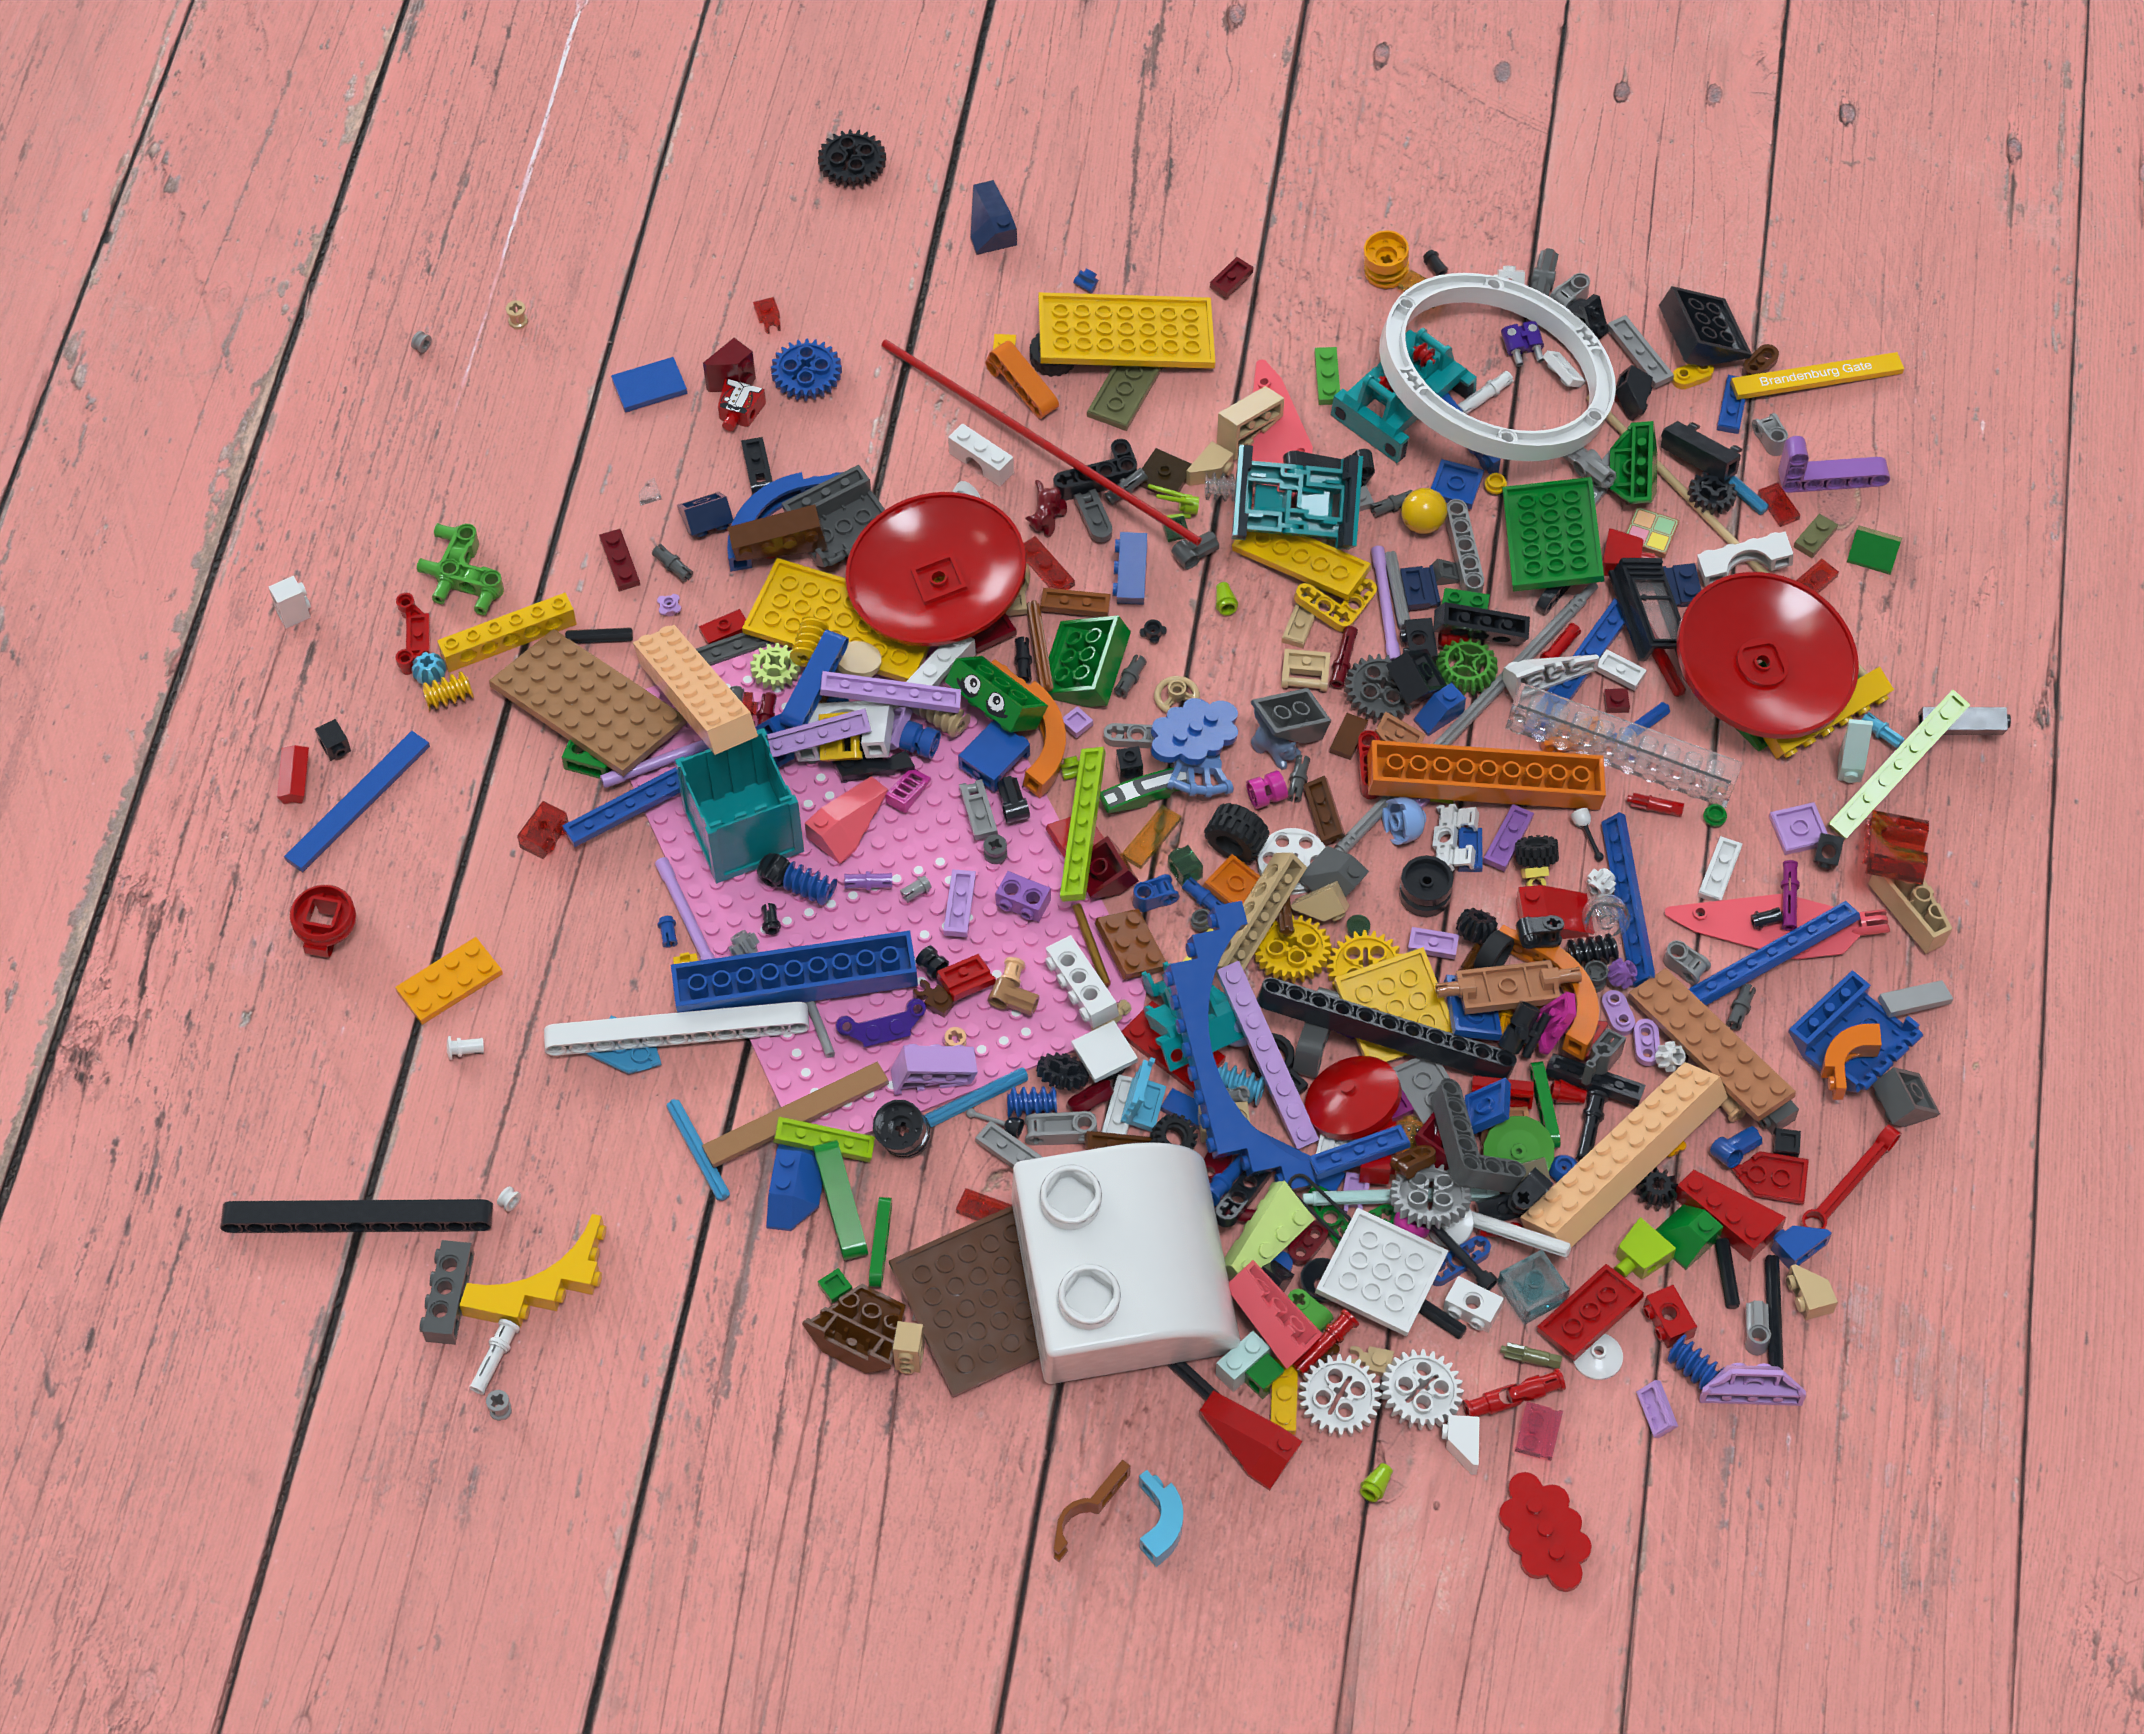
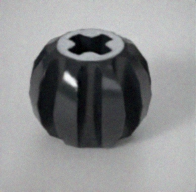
[757,853,791,888]

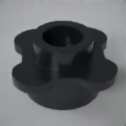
[1140,619,1167,643]

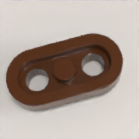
[1742,344,1779,376]

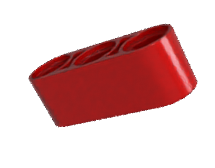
[1357,730,1380,800]

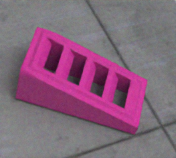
[885,769,931,814]

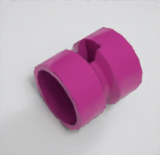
[1246,770,1288,809]

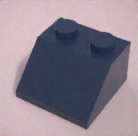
[677,492,734,537]

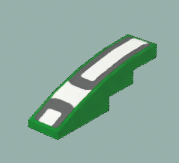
[1100,768,1187,813]

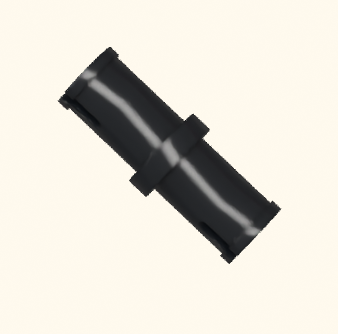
[1014,636,1032,683]

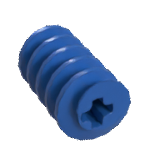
[783,861,837,905]
[1007,1086,1057,1118]
[1667,1334,1724,1390]

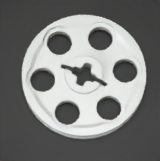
[1257,828,1325,895]

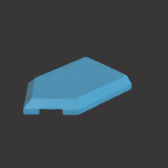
[586,1015,662,1074]

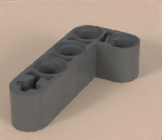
[1293,987,1340,1078]

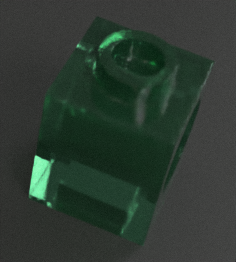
[1168,845,1203,887]

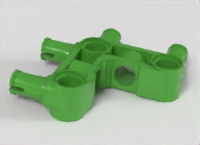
[417,523,504,616]

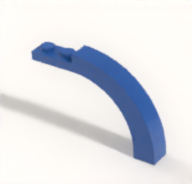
[727,472,843,572]

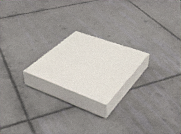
[1071,1021,1138,1083]

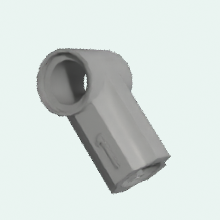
[1745,1300,1771,1356]

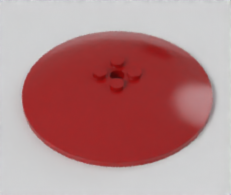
[846,492,1026,646]

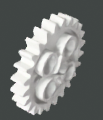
[1380,1349,1464,1430]
[1298,1354,1382,1438]

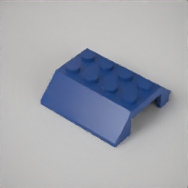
[1788,970,1923,1093]

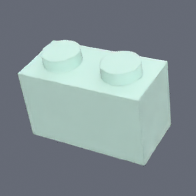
[1216,1331,1271,1392]

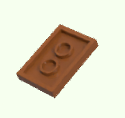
[1095,909,1166,980]

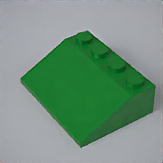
[1048,615,1131,707]

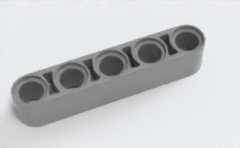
[1445,499,1484,593]

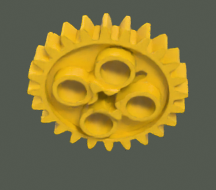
[1254,914,1332,984]
[1327,930,1402,989]

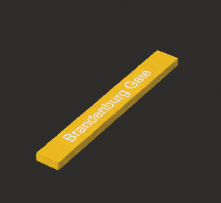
[1730,352,1904,400]

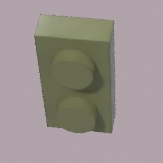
[1794,513,1838,558]

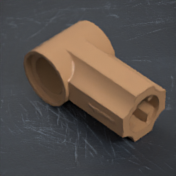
[987,977,1039,1016]

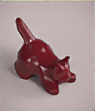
[1025,480,1067,537]

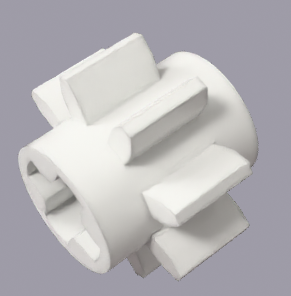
[1586,868,1616,897]
[1655,1041,1686,1072]

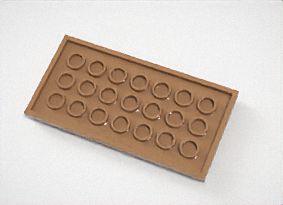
[489,629,687,777]

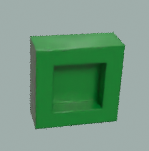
[817,1268,853,1304]

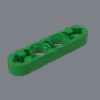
[1529,1061,1561,1149]
[869,1197,892,1288]

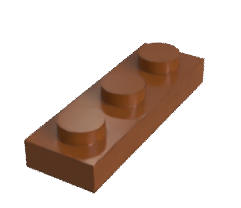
[1040,588,1111,617]

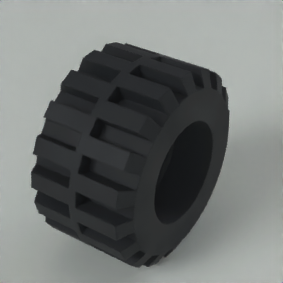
[1204,803,1270,863]

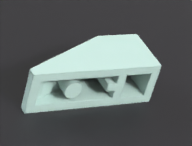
[1837,719,1873,783]

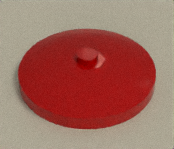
[1305,1056,1402,1140]

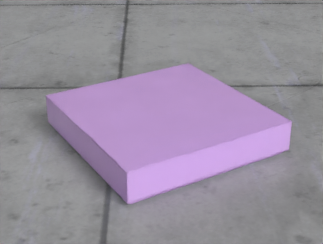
[1769,802,1828,855]

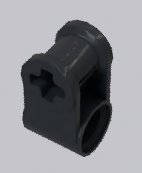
[1515,915,1564,949]
[1507,1167,1553,1215]

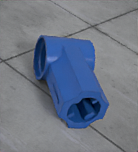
[1710,1126,1762,1168]

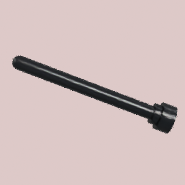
[1425,1224,1499,1291]

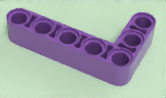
[1778,436,1890,493]

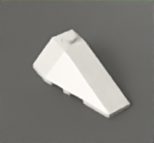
[1502,655,1599,701]

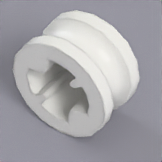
[497,1186,521,1212]

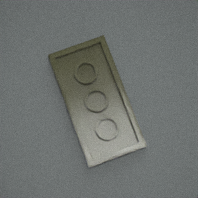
[1087,366,1163,431]

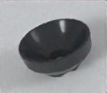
[1300,1258,1331,1303]

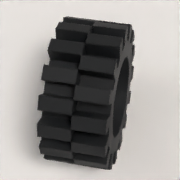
[1515,835,1559,868]
[1150,1113,1198,1149]

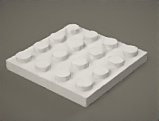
[1315,1207,1448,1337]

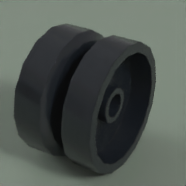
[1399,855,1454,917]

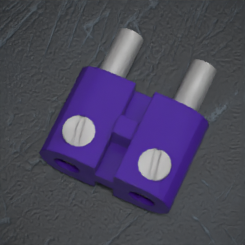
[1501,321,1544,367]

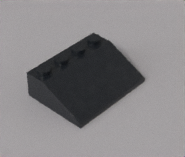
[1659,286,1752,366]

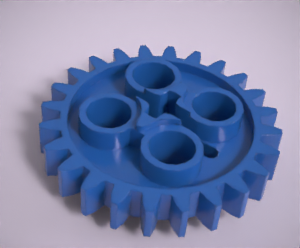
[771,338,842,401]

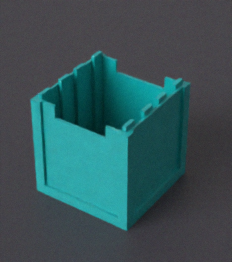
[675,728,805,884]

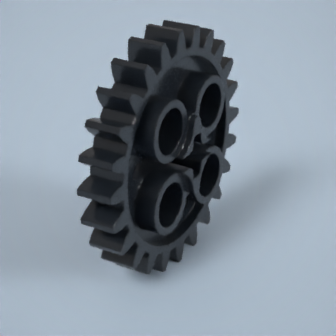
[818,129,886,188]

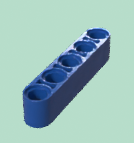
[780,630,849,728]

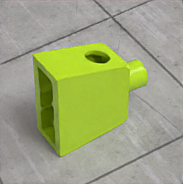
[1614,1217,1676,1279]

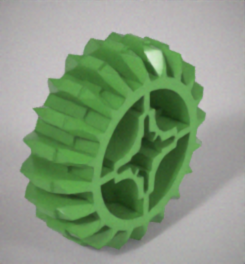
[1436,637,1498,696]

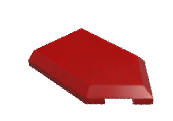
[1732,1151,1809,1205]

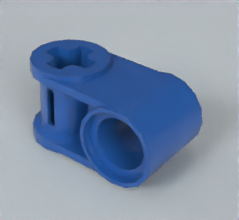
[1132,874,1180,912]

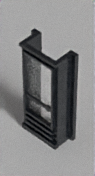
[1608,558,1681,661]

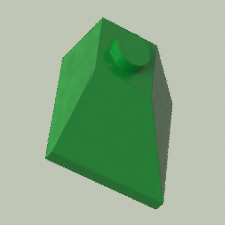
[1656,1204,1723,1270]

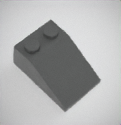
[1251,688,1331,744]

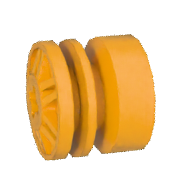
[1364,230,1409,289]

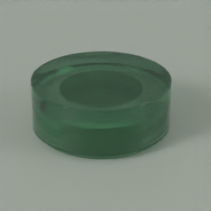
[1346,915,1370,938]

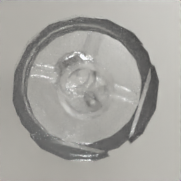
[1582,893,1631,939]

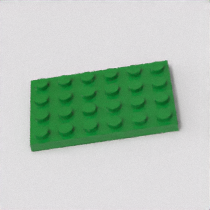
[1502,477,1604,592]

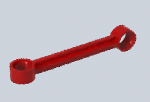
[1800,1124,1902,1229]

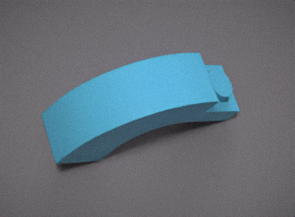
[1139,1470,1183,1567]

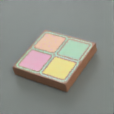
[1626,506,1680,559]

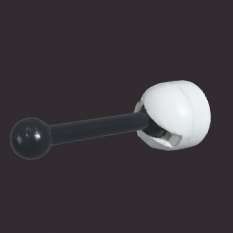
[1571,808,1604,861]

